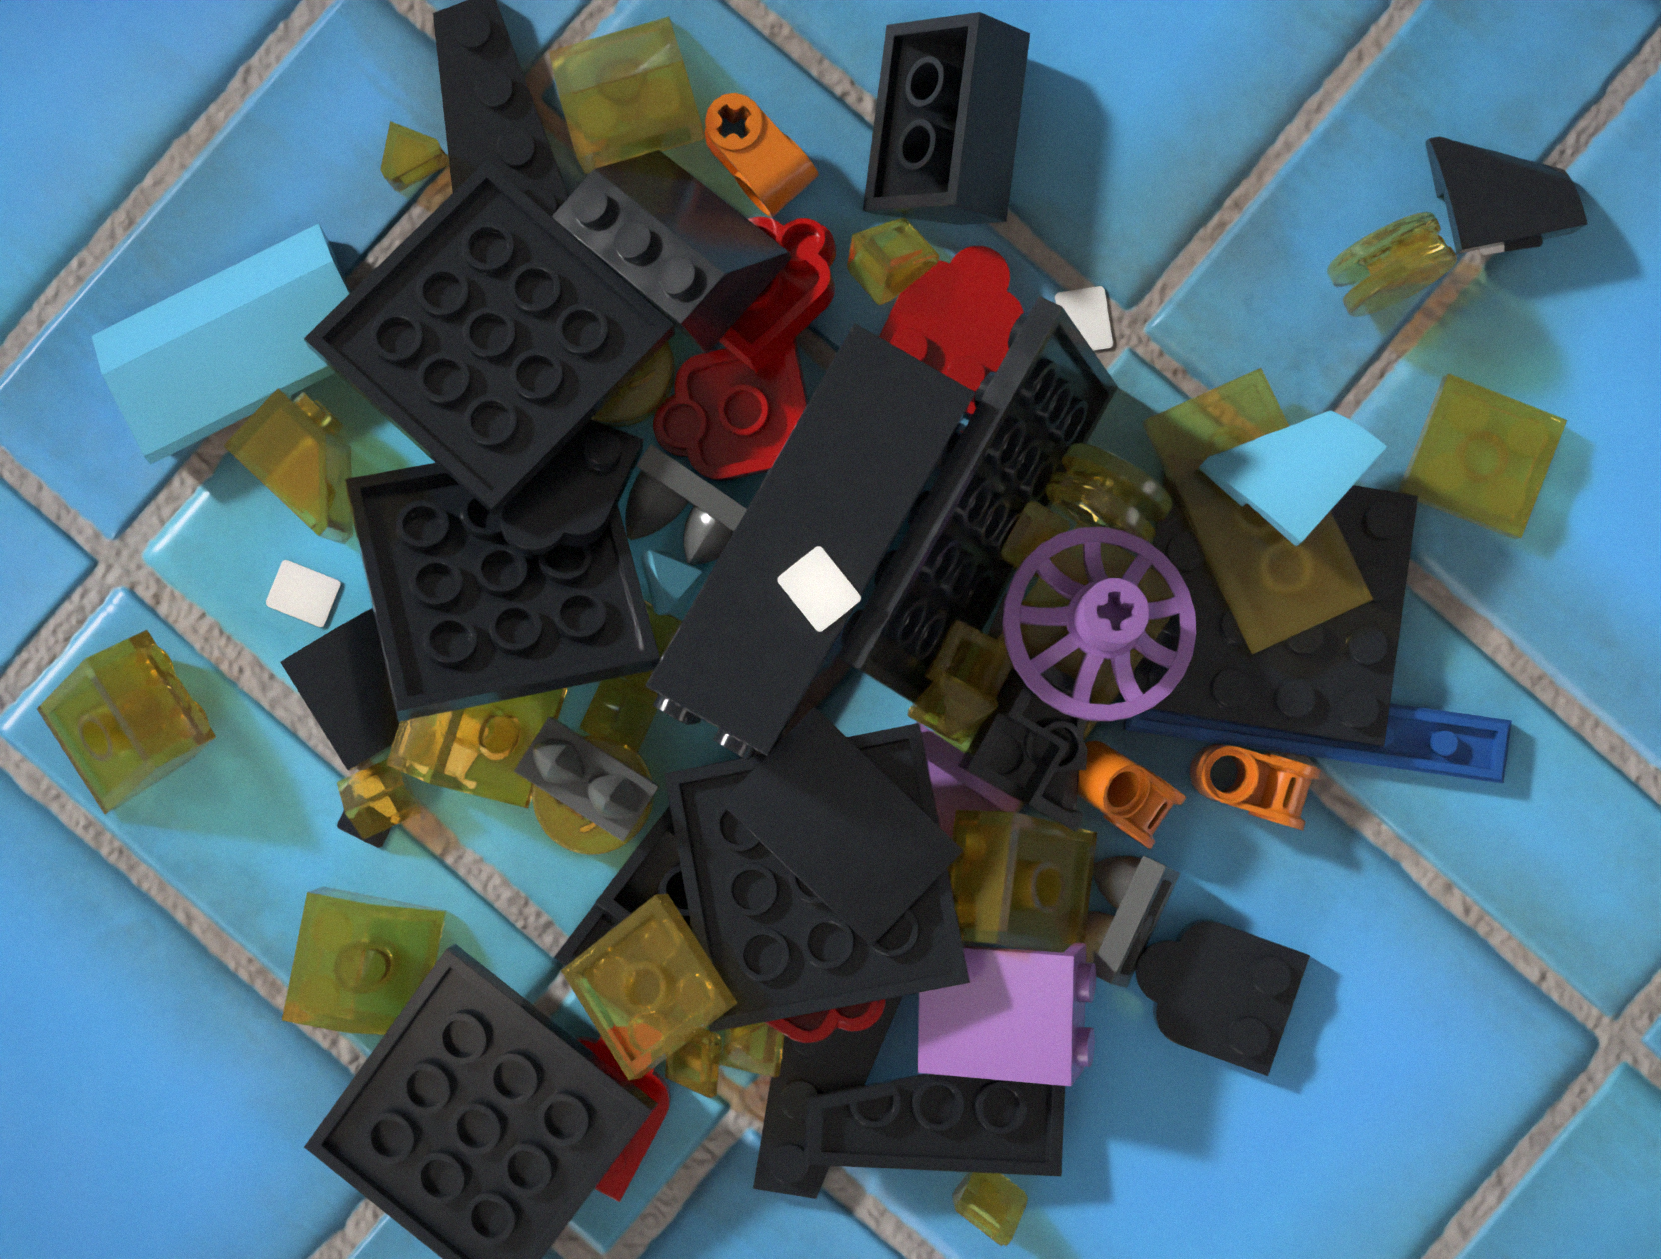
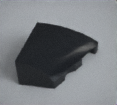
[1425,136,1588,254]
[280,608,411,771]
[958,655,1092,832]

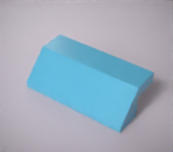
[92,223,352,465]

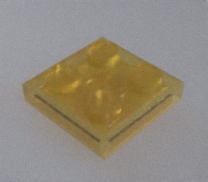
[1398,374,1567,540]
[561,894,737,1080]

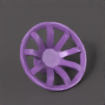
[1002,527,1196,722]

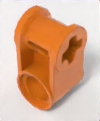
[705,93,819,218]
[1077,741,1187,850]
[1189,744,1321,831]

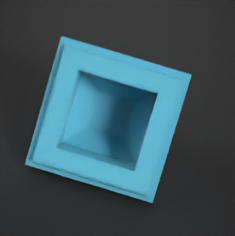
[640,550,702,615]

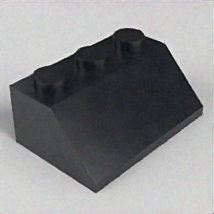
[863,12,1030,225]
[552,150,793,354]

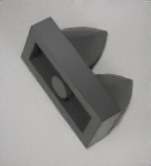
[625,444,747,565]
[514,716,660,841]
[1053,855,1180,988]

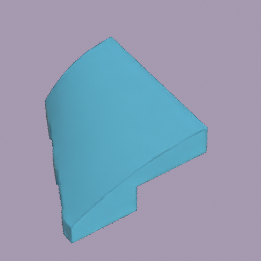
[1198,410,1387,546]

